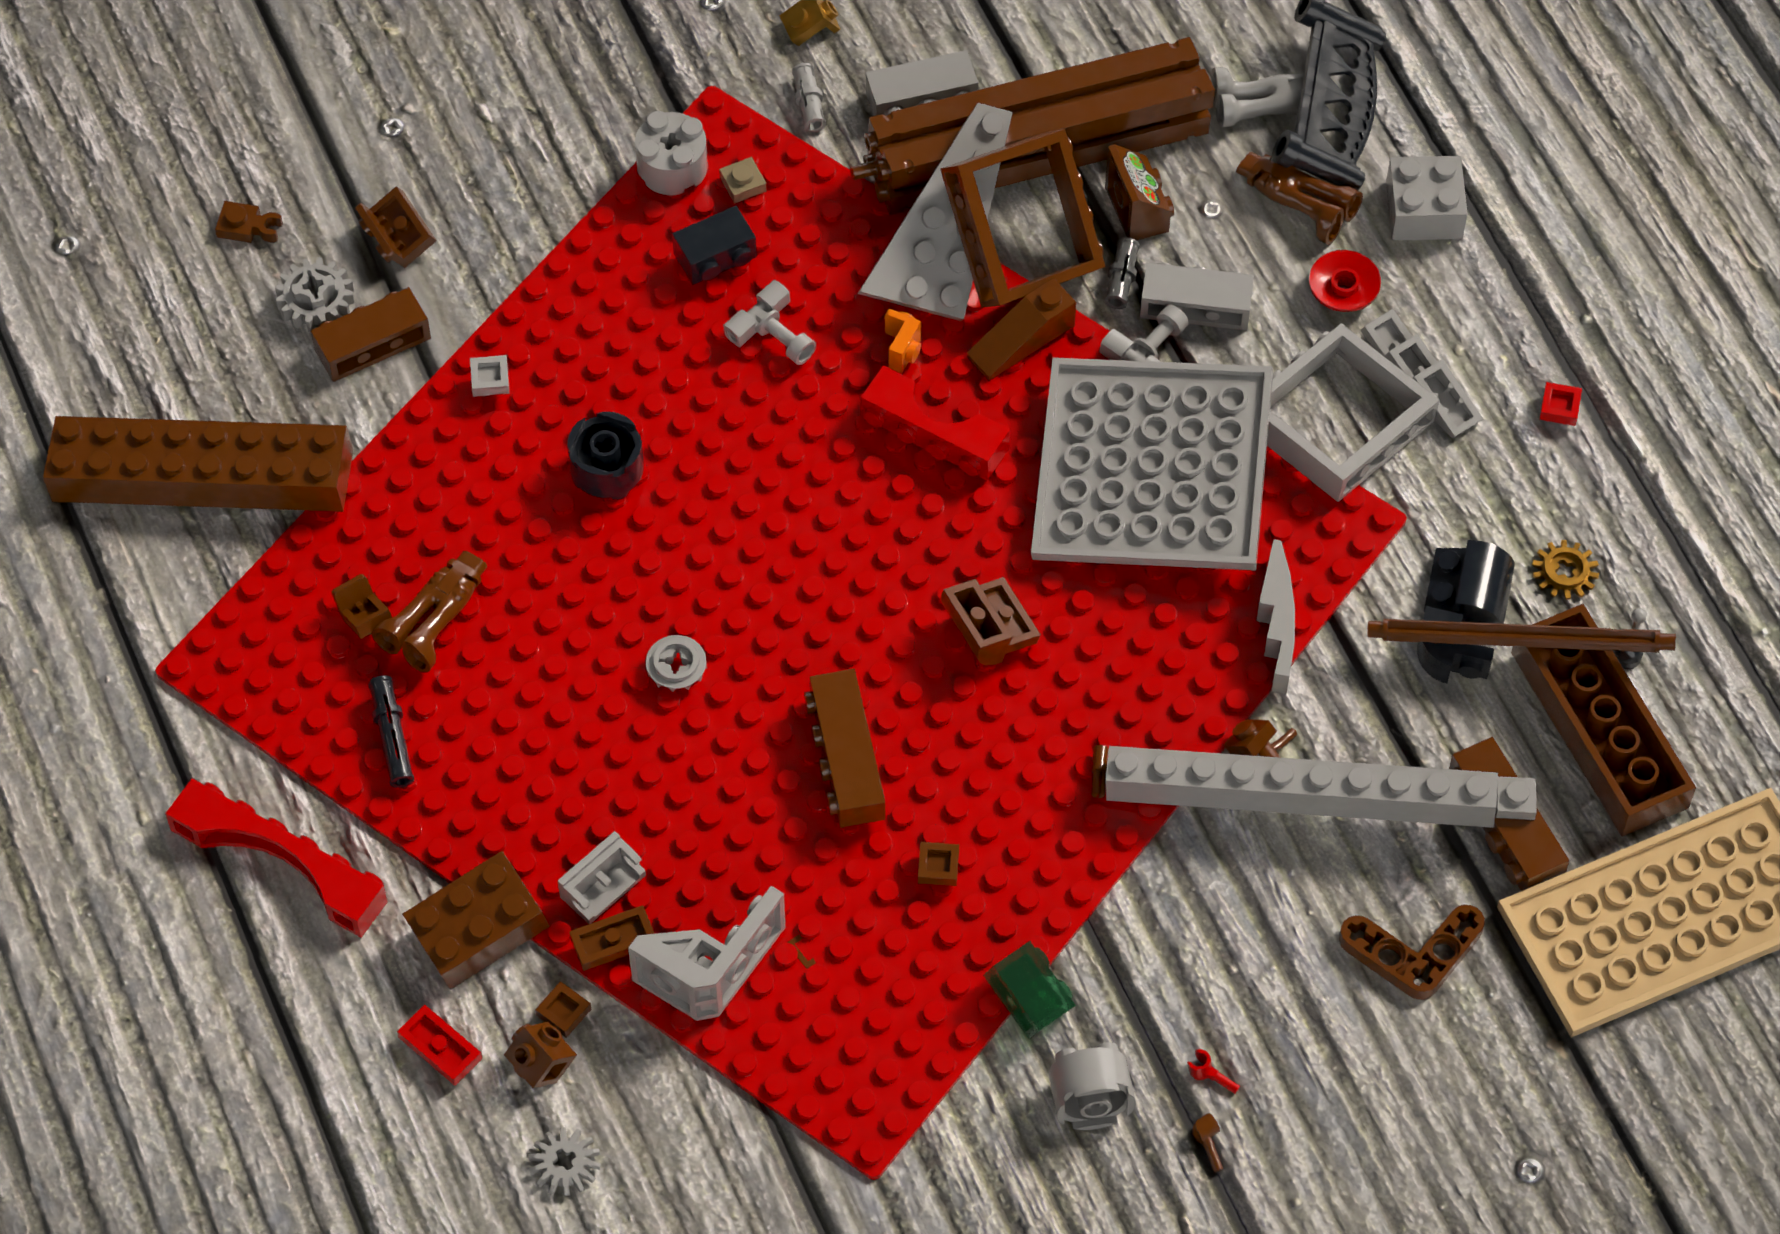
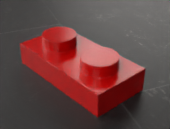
[397,1004,483,1086]

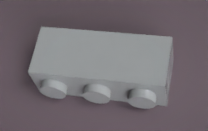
[866,50,978,116]
[1140,262,1254,331]

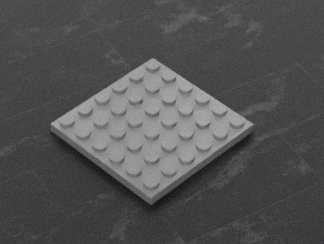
[1031,358,1273,570]

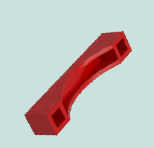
[165,778,388,938]

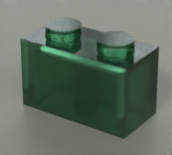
[983,941,1076,1039]

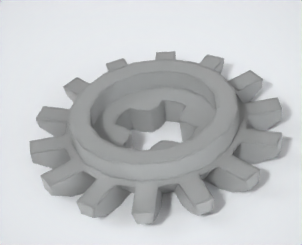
[529,1127,601,1196]

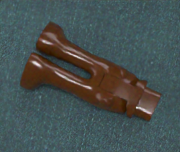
[1236,152,1363,245]
[372,551,487,673]

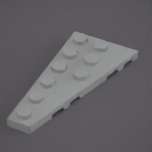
[857,103,1013,321]

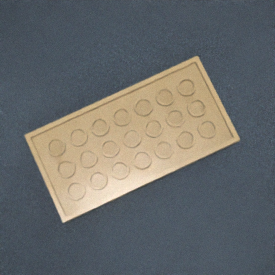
[1497,788,1780,1038]

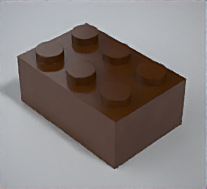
[402,851,550,990]

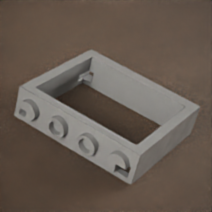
[1267,323,1440,502]

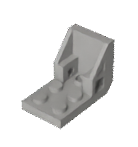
[628,886,786,1021]

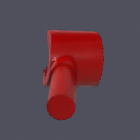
[1187,1049,1240,1094]

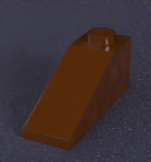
[967,278,1076,381]

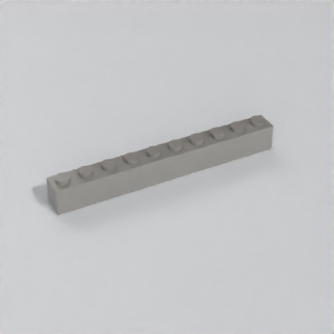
[1106,746,1498,828]

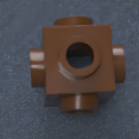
[504,1022,577,1088]

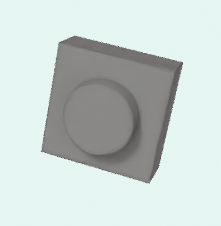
[470,355,510,397]
[1496,776,1537,820]

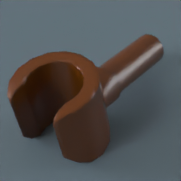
[1257,728,1297,758]
[1192,1113,1223,1173]

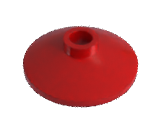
[1309,250,1381,312]

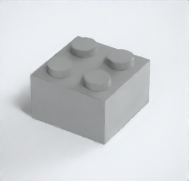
[1386,156,1468,240]

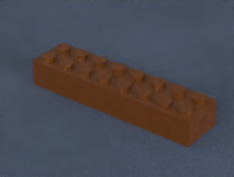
[43,416,353,512]

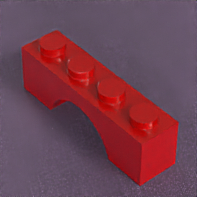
[861,365,1010,481]

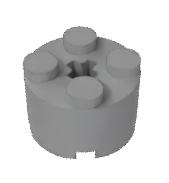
[635,111,708,195]
[1048,1042,1136,1130]

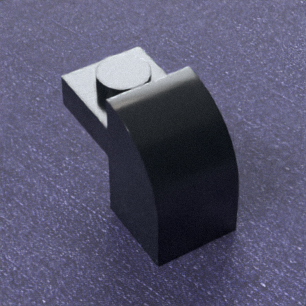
[1417,606,1495,684]

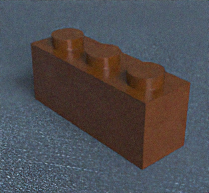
[311,287,431,382]

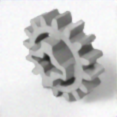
[275,257,355,332]

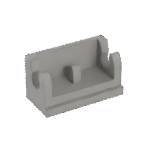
[558,831,646,924]

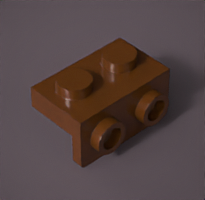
[355,186,437,268]

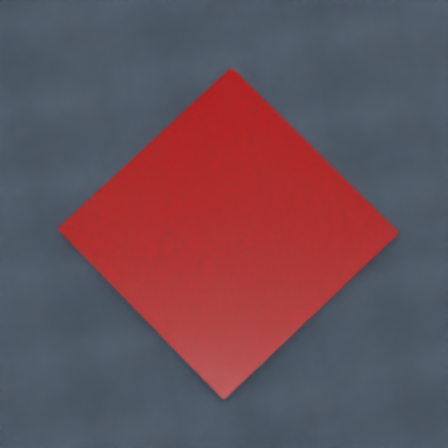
[155,86,1407,1180]

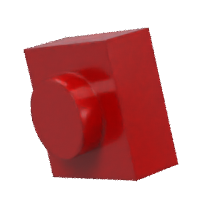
[1539,382,1582,426]

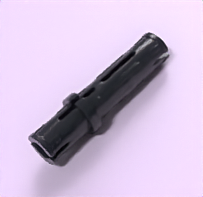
[368,675,414,788]

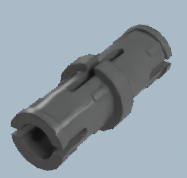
[1105,237,1140,309]

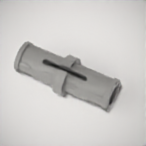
[792,63,826,132]

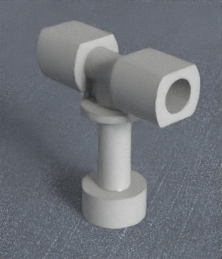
[723,280,816,365]
[1099,305,1189,362]

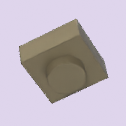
[719,157,767,204]

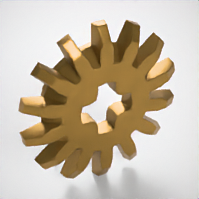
[1532,540,1600,600]

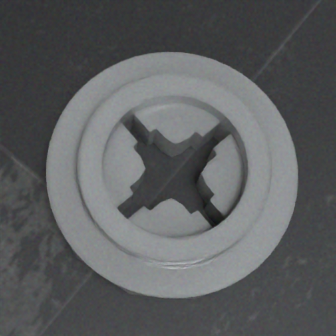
[646,635,707,692]

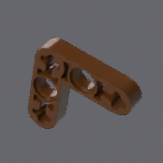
[1339,904,1485,1000]

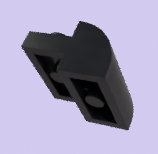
[1424,540,1515,624]

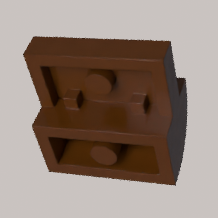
[941,577,1041,665]

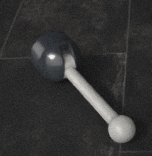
[1612,608,1647,670]

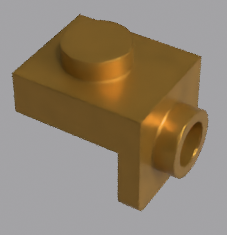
[779,0,841,46]

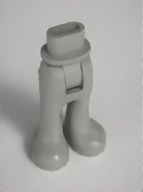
[1211,67,1333,127]

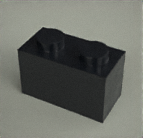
[672,206,757,285]

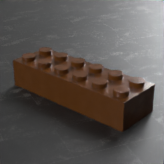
[1511,604,1696,837]

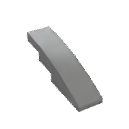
[1360,309,1483,438]
[1257,539,1295,695]

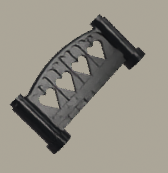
[1272,0,1386,190]

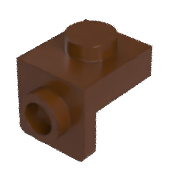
[331,574,392,639]

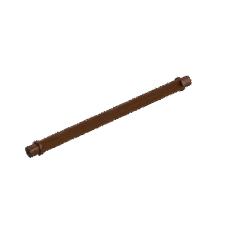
[1367,618,1676,653]

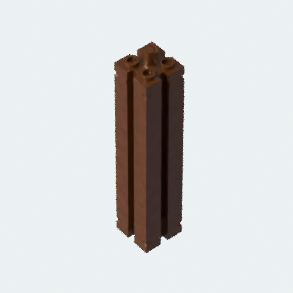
[850,37,1215,215]

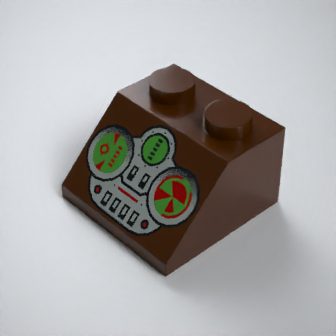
[1105,144,1174,241]

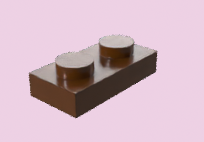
[569,905,655,971]

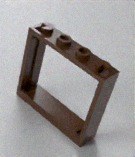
[940,129,1106,308]

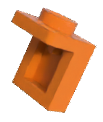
[885,309,921,374]

